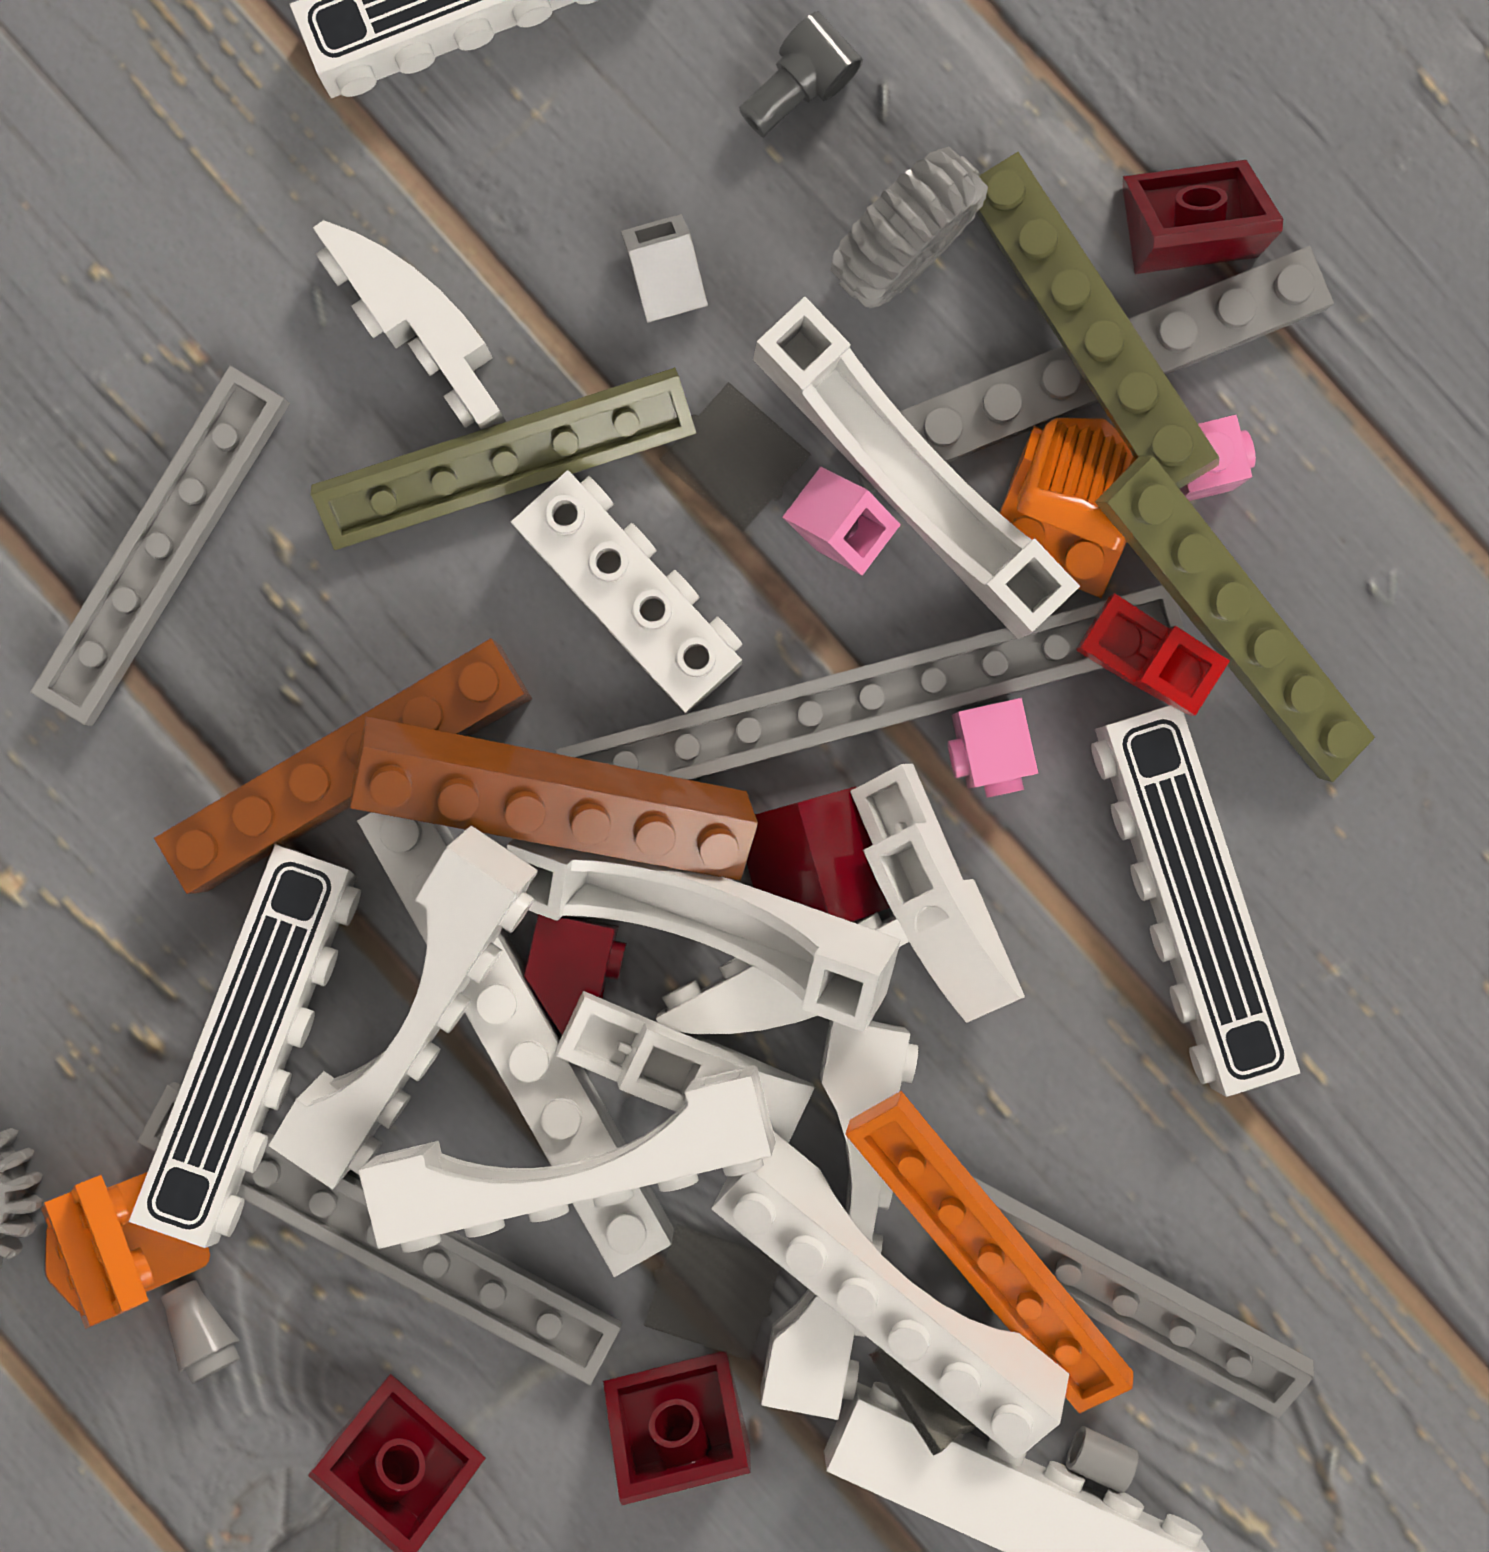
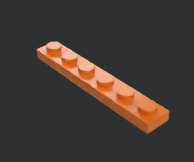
[845,1091,1134,1413]

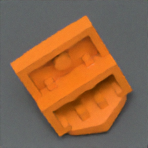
[999,418,1136,598]
[41,1172,210,1329]

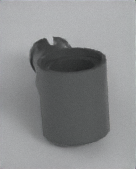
[739,11,863,138]

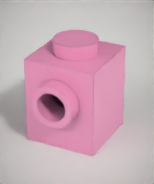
[1180,414,1256,501]
[782,467,901,575]
[947,698,1038,798]

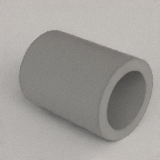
[1066,1426,1139,1493]

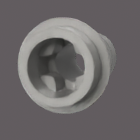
[160,1280,240,1384]

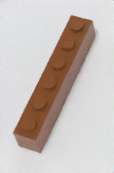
[154,638,532,894]
[350,716,758,881]

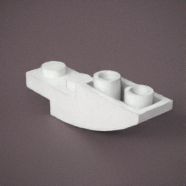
[313,220,506,430]
[850,764,1025,1023]
[656,912,909,1034]
[556,991,815,1143]

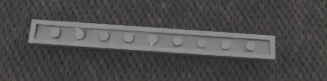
[556,586,1184,780]

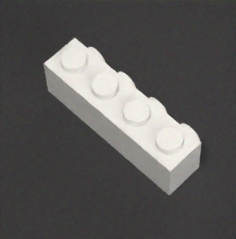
[511,470,743,714]

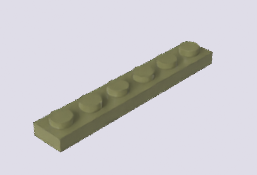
[977,152,1219,489]
[311,367,696,550]
[1095,456,1375,782]

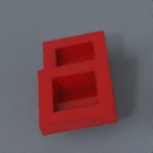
[1075,593,1230,716]

